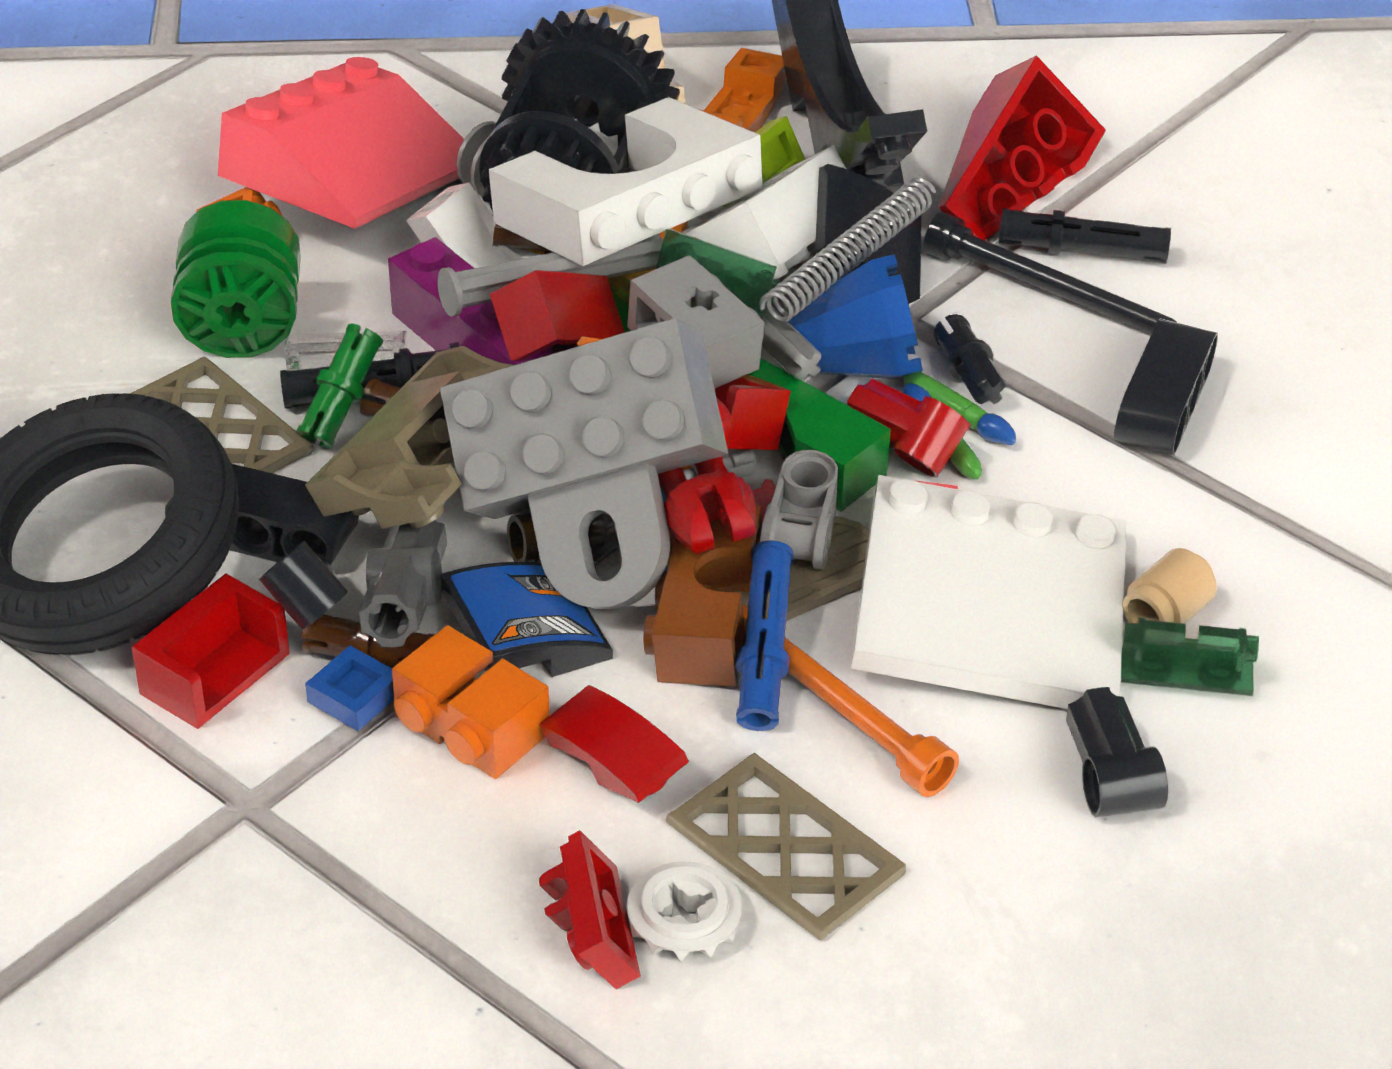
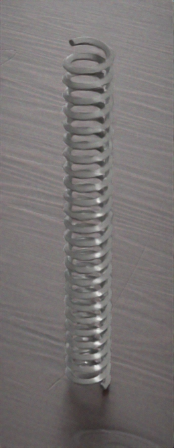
[760,178,936,322]

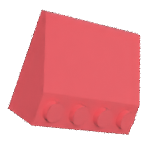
[218,57,464,229]

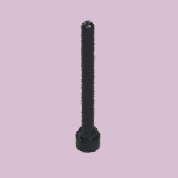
[923,211,1177,334]

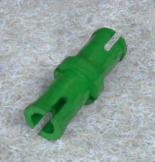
[296,323,384,449]

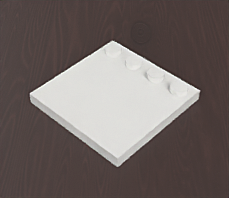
[851,475,1127,709]

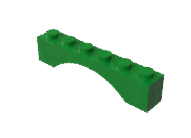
[608,278,891,512]

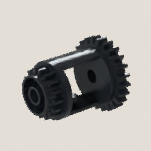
[479,9,680,216]

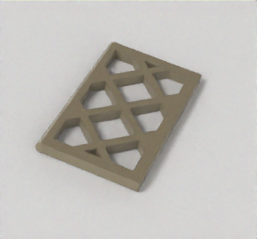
[130,357,314,473]
[666,752,906,941]

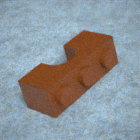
[643,505,762,687]

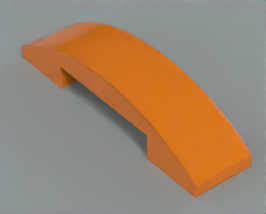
[699,48,786,133]

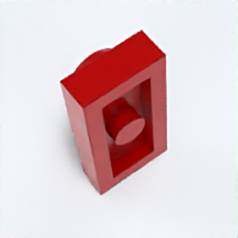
[539,830,641,989]

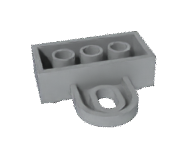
[440,318,728,610]

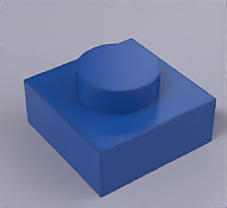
[305,645,394,731]

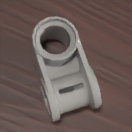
[760,450,838,570]

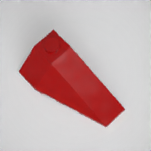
[938,55,1106,240]

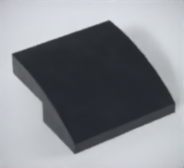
[815,164,922,304]

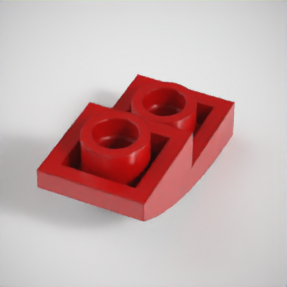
[539,685,689,803]

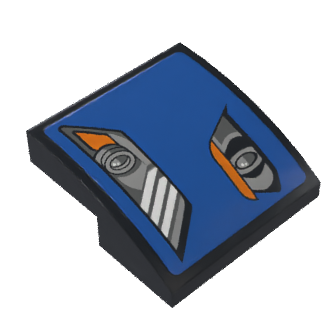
[441,562,613,677]

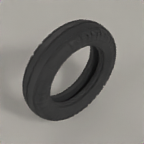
[0,393,239,655]

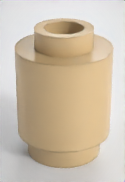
[1122,548,1217,638]

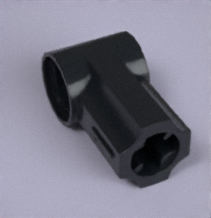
[259,541,348,630]
[1066,687,1168,818]

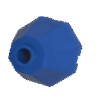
[788,254,923,379]

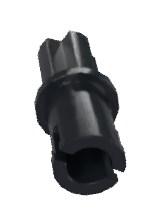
[934,314,1006,405]

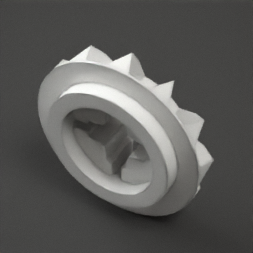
[627,862,743,962]

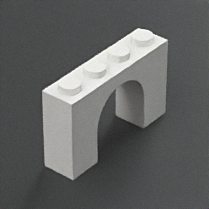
[489,97,763,266]

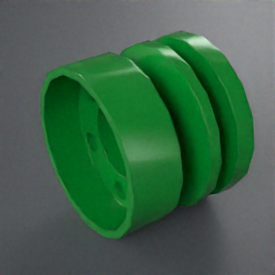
[171,200,301,358]

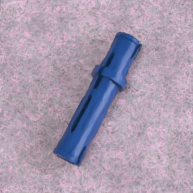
[735,540,793,731]

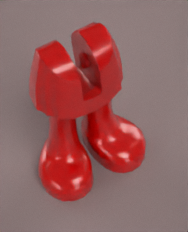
[657,398,756,554]

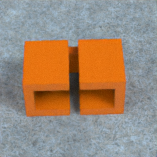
[392,625,549,780]

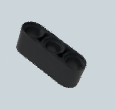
[1114,318,1218,455]
[165,463,359,564]

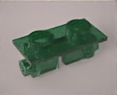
[656,228,781,319]
[1120,617,1259,696]

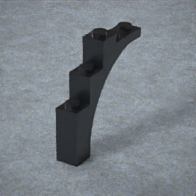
[772,0,927,193]

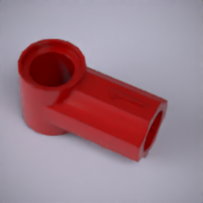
[847,378,971,478]

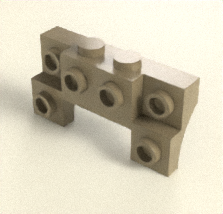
[305,346,514,529]

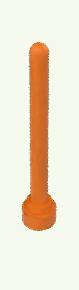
[742,604,959,797]

